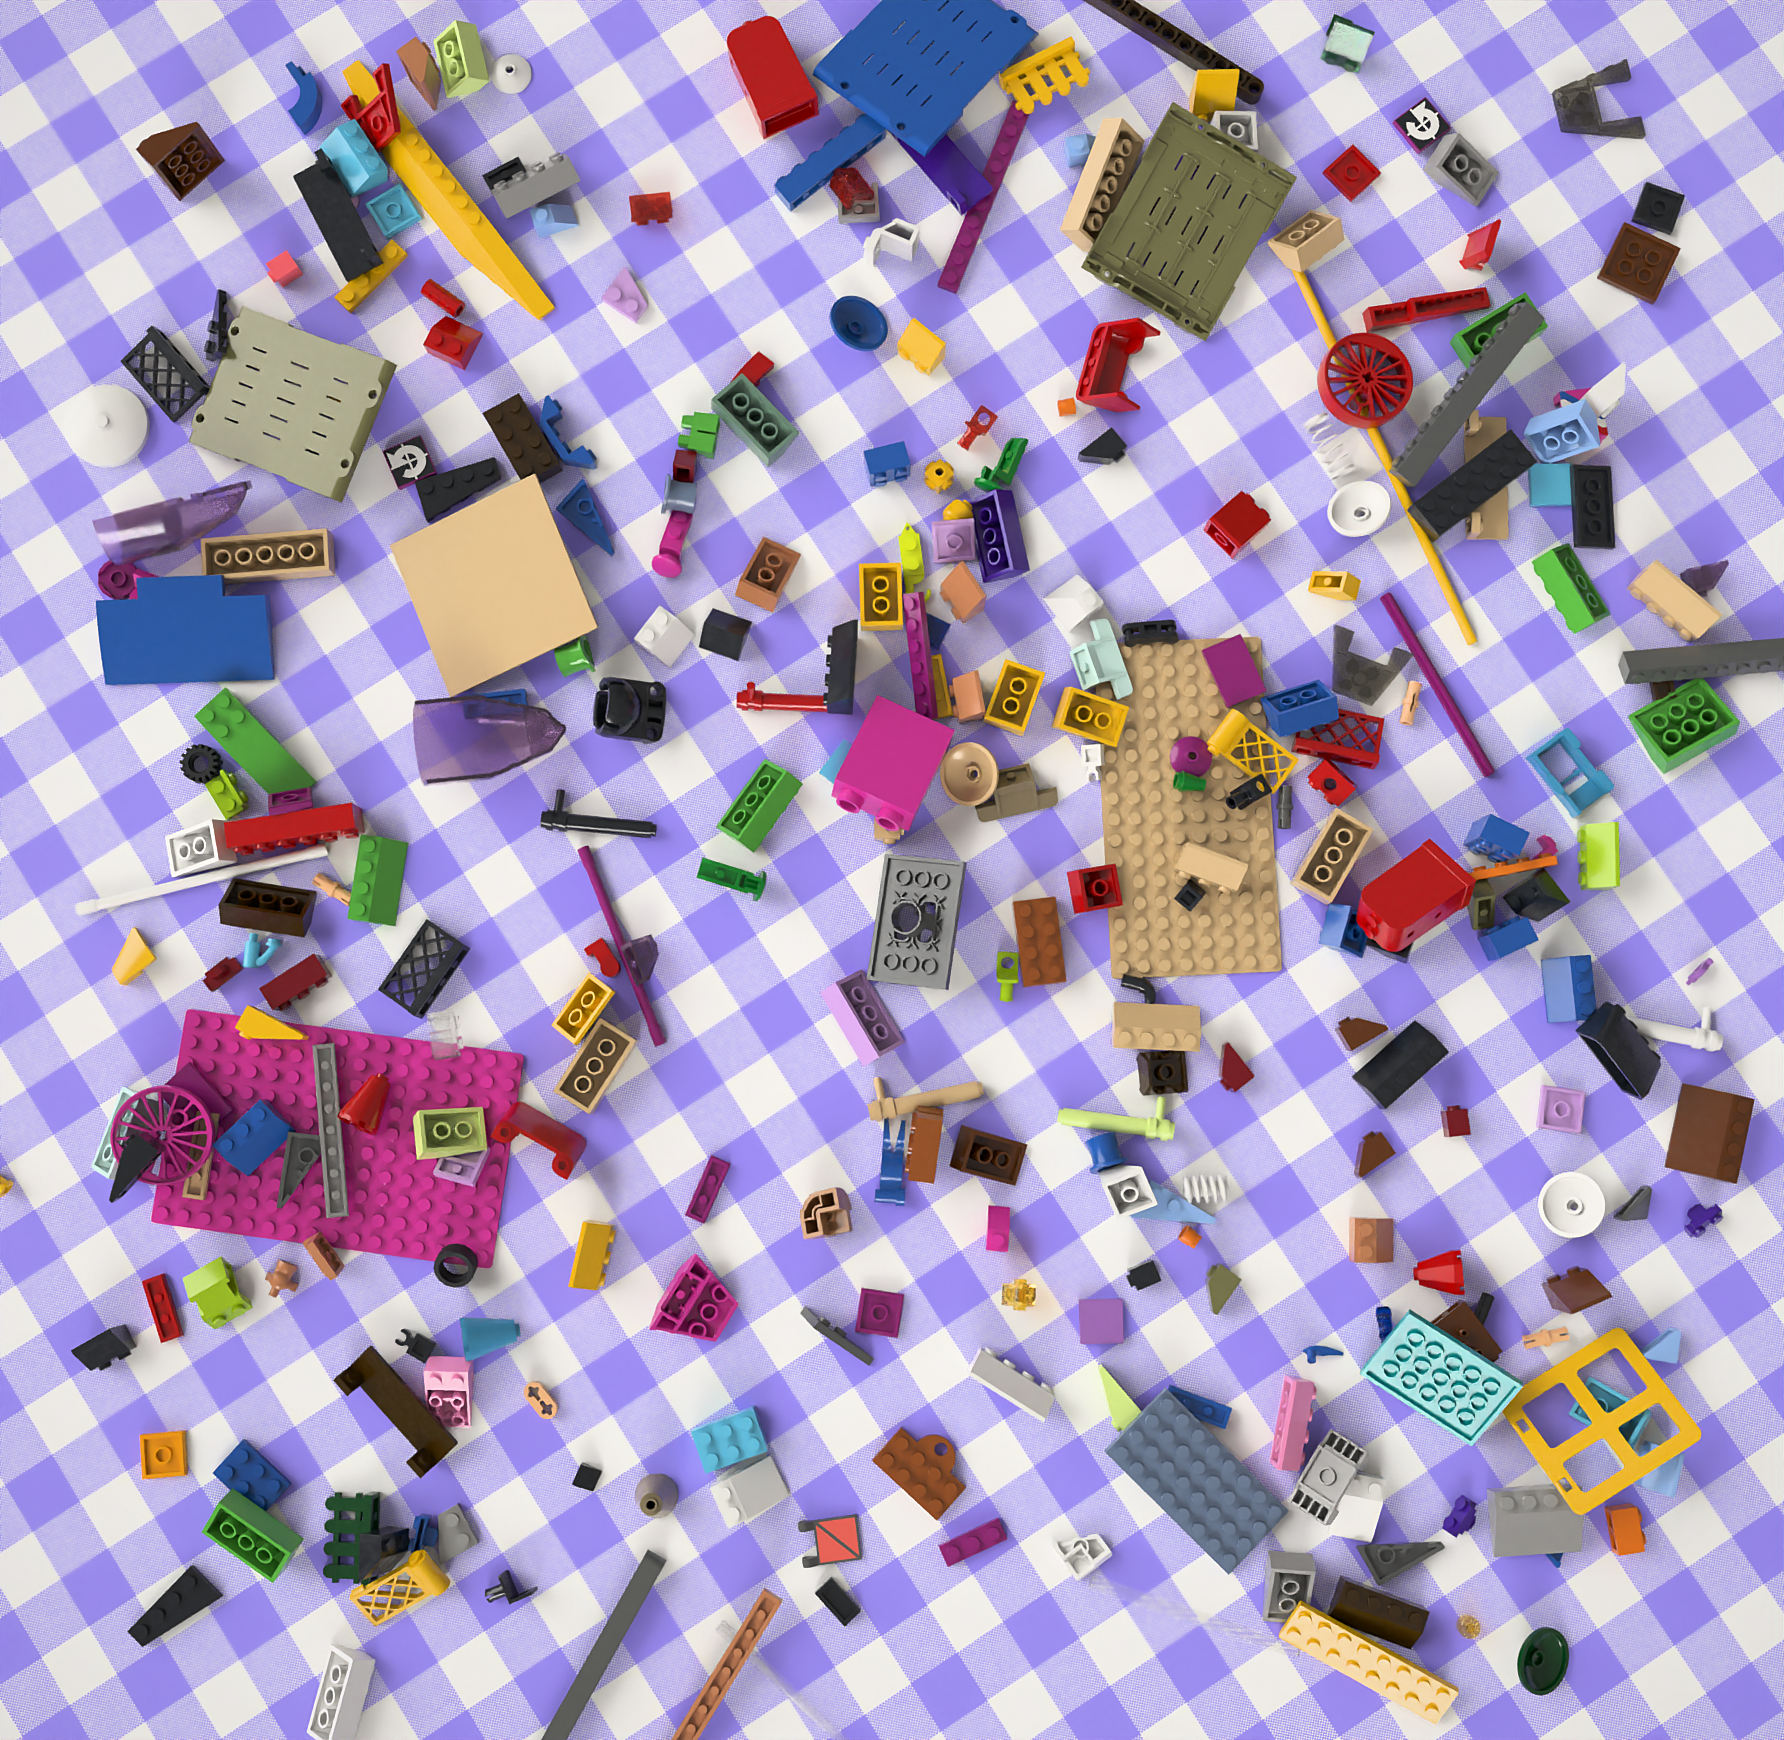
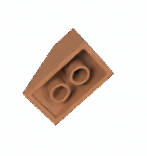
[735,537,801,613]
[939,561,986,624]

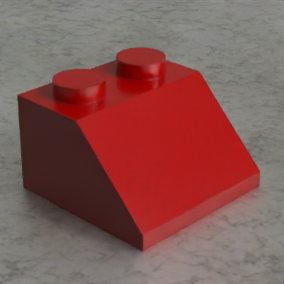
[423,316,483,370]
[1067,863,1123,914]

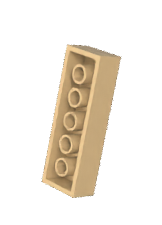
[1060,118,1145,252]
[200,528,336,585]

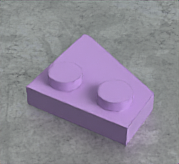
[601,267,648,323]
[433,1146,491,1187]

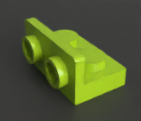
[205,769,250,821]

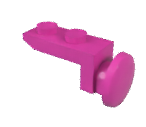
[651,510,693,578]

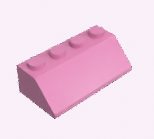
[1270,1375,1317,1471]

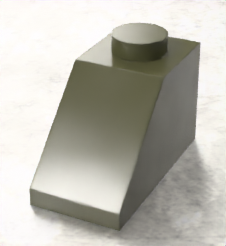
[1467,879,1496,931]
[1205,1262,1242,1315]

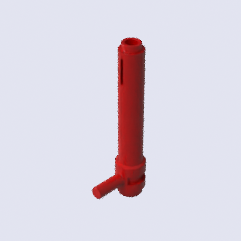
[736,682,827,712]

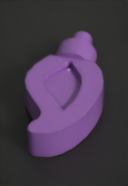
[1686,957,1714,986]

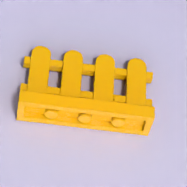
[999,36,1090,114]

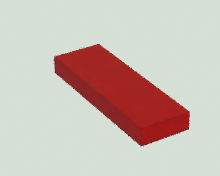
[141,1273,184,1343]

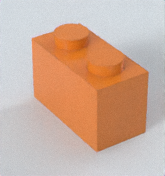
[1604,1503,1646,1556]

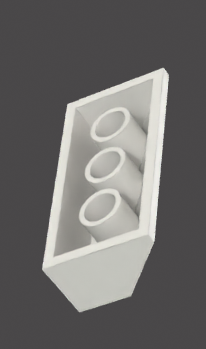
[967,1347,1056,1423]
[306,1644,376,1740]

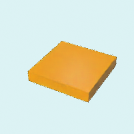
[140,1430,188,1480]

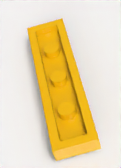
[334,240,408,314]

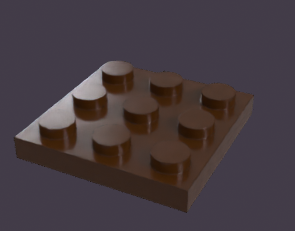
[1597,222,1681,305]

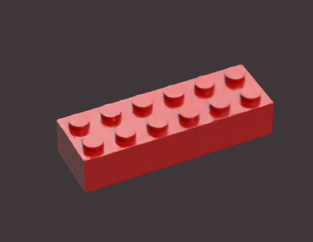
[224,802,365,856]

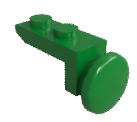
[974,438,1029,493]
[696,857,767,901]

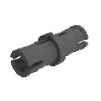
[1276,785,1293,829]

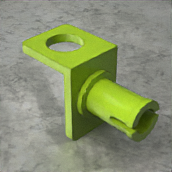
[996,952,1019,1002]

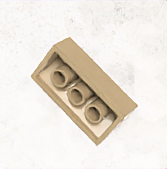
[1627,559,1722,642]
[1111,1002,1201,1052]

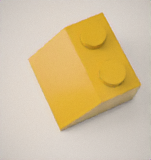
[897,317,946,376]

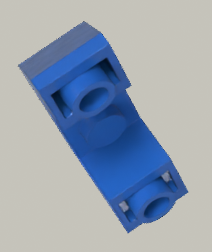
[539,395,597,470]

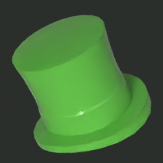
[554,635,596,677]

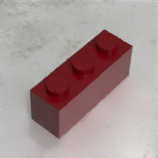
[259,953,332,1012]

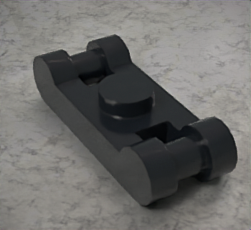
[1122,620,1179,647]

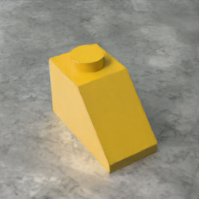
[1308,571,1361,601]

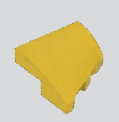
[112,927,157,986]

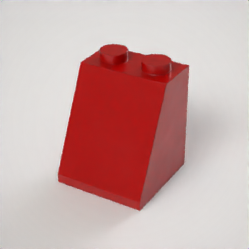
[1203,491,1271,559]

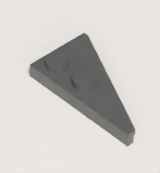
[800,1306,874,1366]

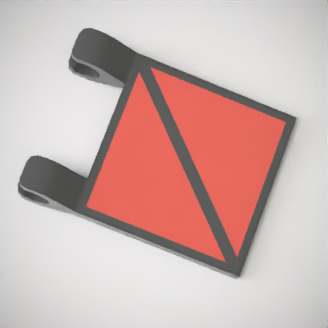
[798,1514,862,1568]

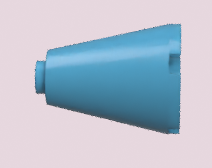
[460,1317,521,1362]

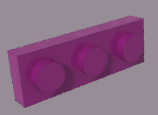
[938,1517,1007,1567]

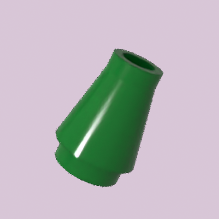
[1173,771,1206,792]

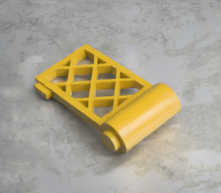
[1207,709,1299,794]
[350,1550,450,1627]

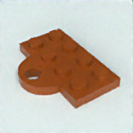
[872,1427,966,1521]

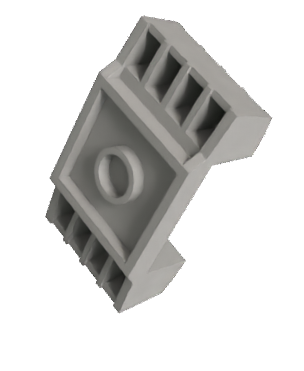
[1288,1429,1371,1526]

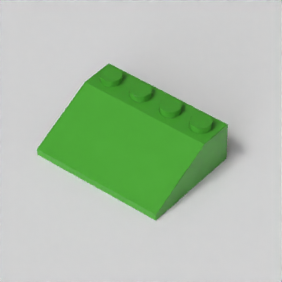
[1628,678,1740,774]

